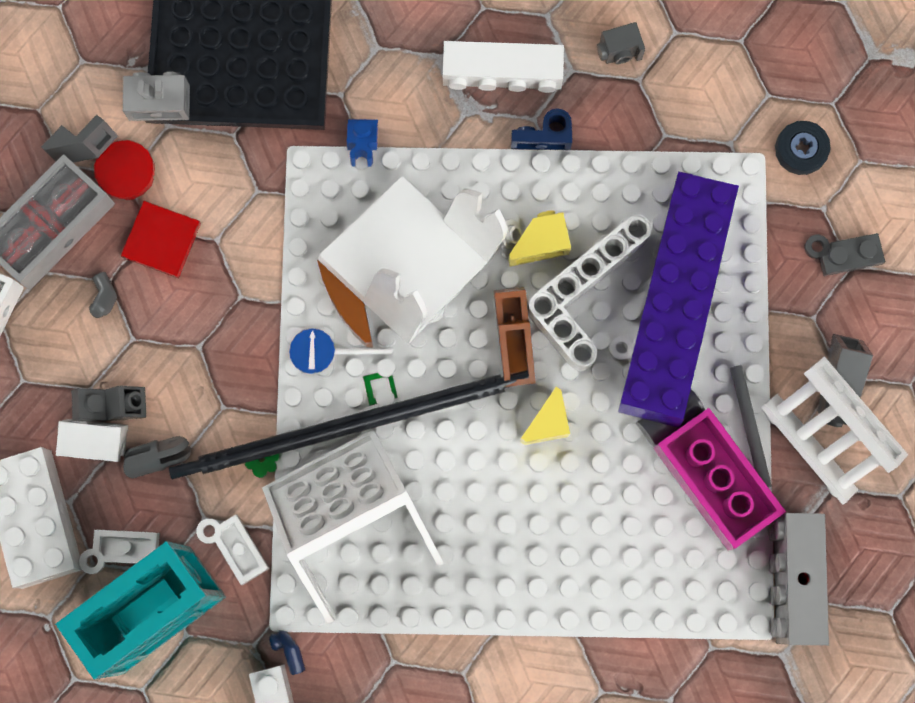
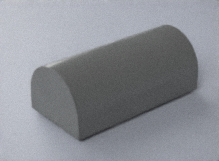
[636,389,705,448]

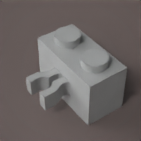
[123,72,190,121]

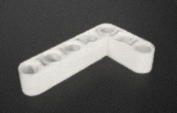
[528,214,652,371]

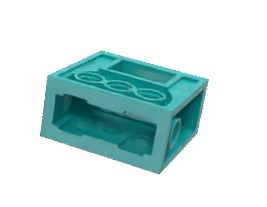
[55,541,226,680]

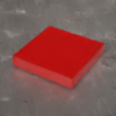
[121,201,201,279]

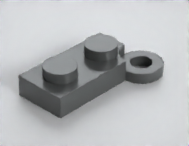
[805,233,885,276]

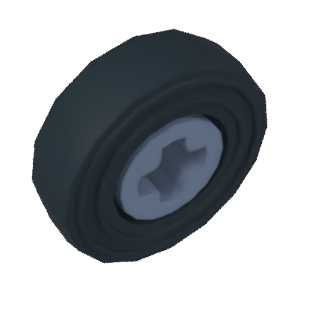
[775,121,831,175]

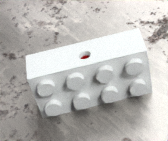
[0,447,82,589]

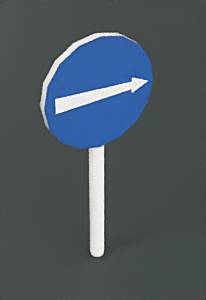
[289,328,394,374]

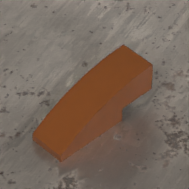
[317,260,373,348]
[493,287,536,387]

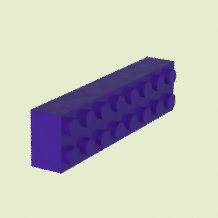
[618,171,739,428]

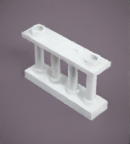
[761,356,908,505]

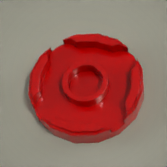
[94,140,155,200]

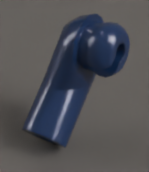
[269,630,305,675]

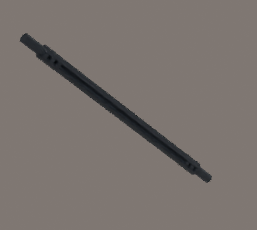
[169,370,529,480]

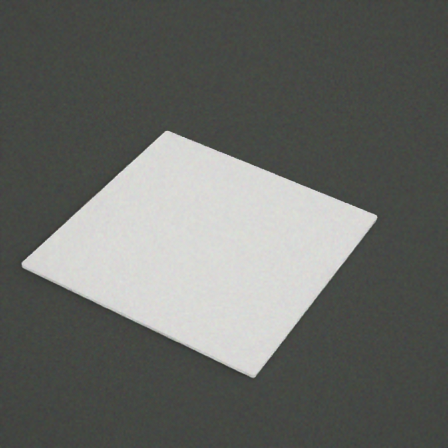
[269,146,774,640]

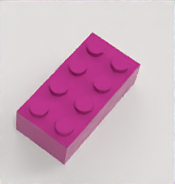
[653,408,786,551]

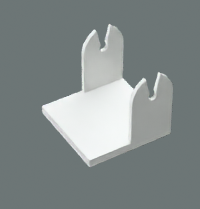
[318,176,508,344]
[262,430,443,624]

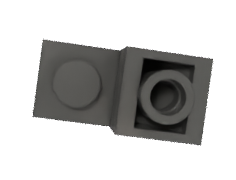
[41,115,118,163]
[71,386,146,422]

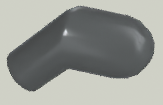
[89,272,117,318]

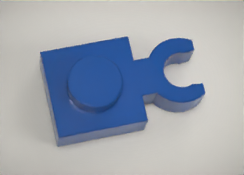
[347,119,378,167]

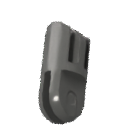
[123,436,192,479]

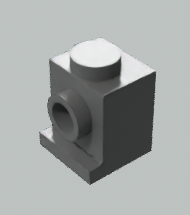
[597,22,645,64]

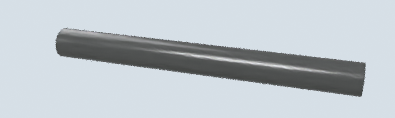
[730,365,772,488]

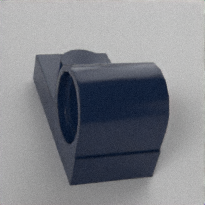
[511,108,573,150]

